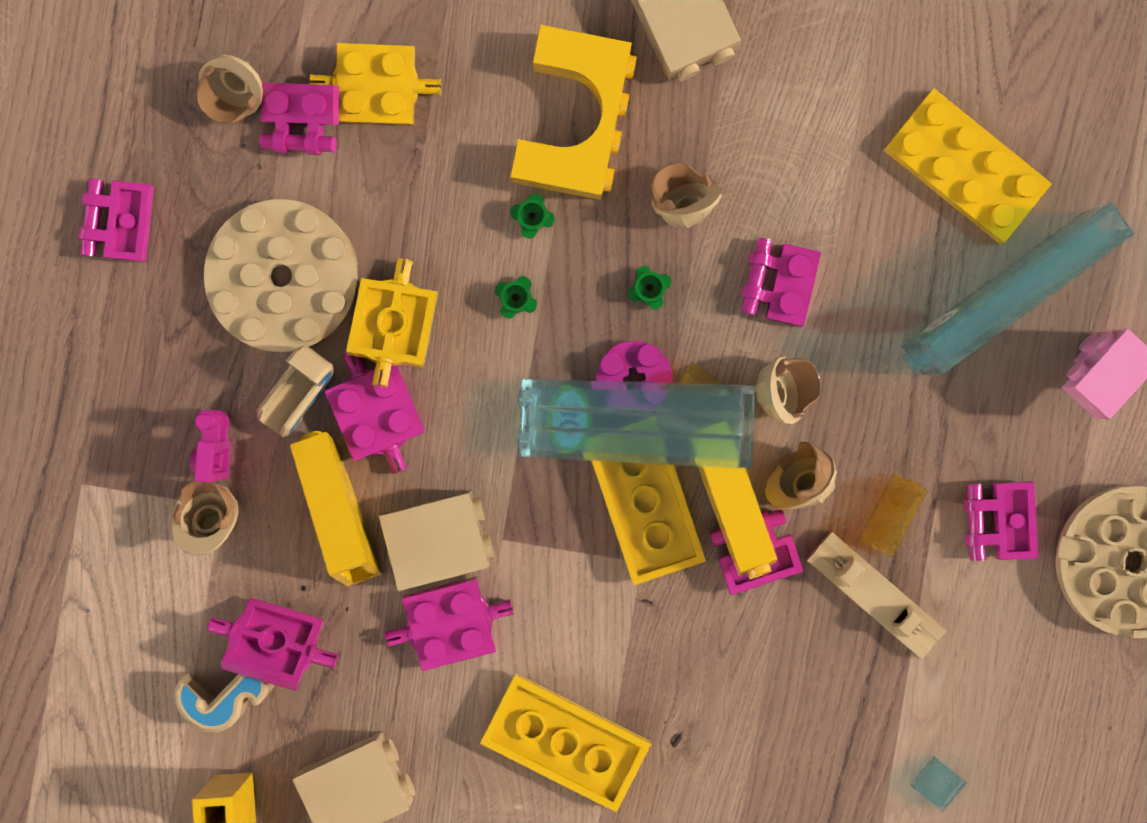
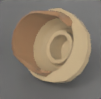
[196,54,263,125]
[651,163,722,228]
[755,356,821,425]
[765,442,837,511]
[172,480,239,556]

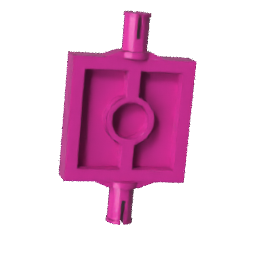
[324,353,425,475]
[385,576,514,671]
[207,598,339,691]

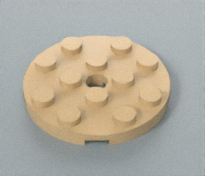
[204,199,358,352]
[1055,485,1147,638]

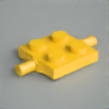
[310,43,441,125]
[346,258,438,388]

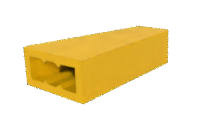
[690,420,777,579]
[290,431,383,587]

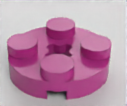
[596,341,673,417]

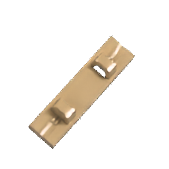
[805,531,947,660]

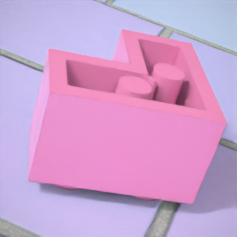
[1062,329,1147,419]

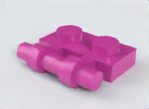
[259,82,339,155]
[78,178,155,263]
[740,238,821,327]
[190,410,231,483]
[963,481,1038,561]
[709,509,803,595]

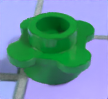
[510,193,555,239]
[628,266,671,310]
[495,276,537,319]

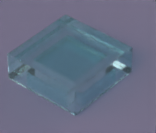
[911,756,967,812]

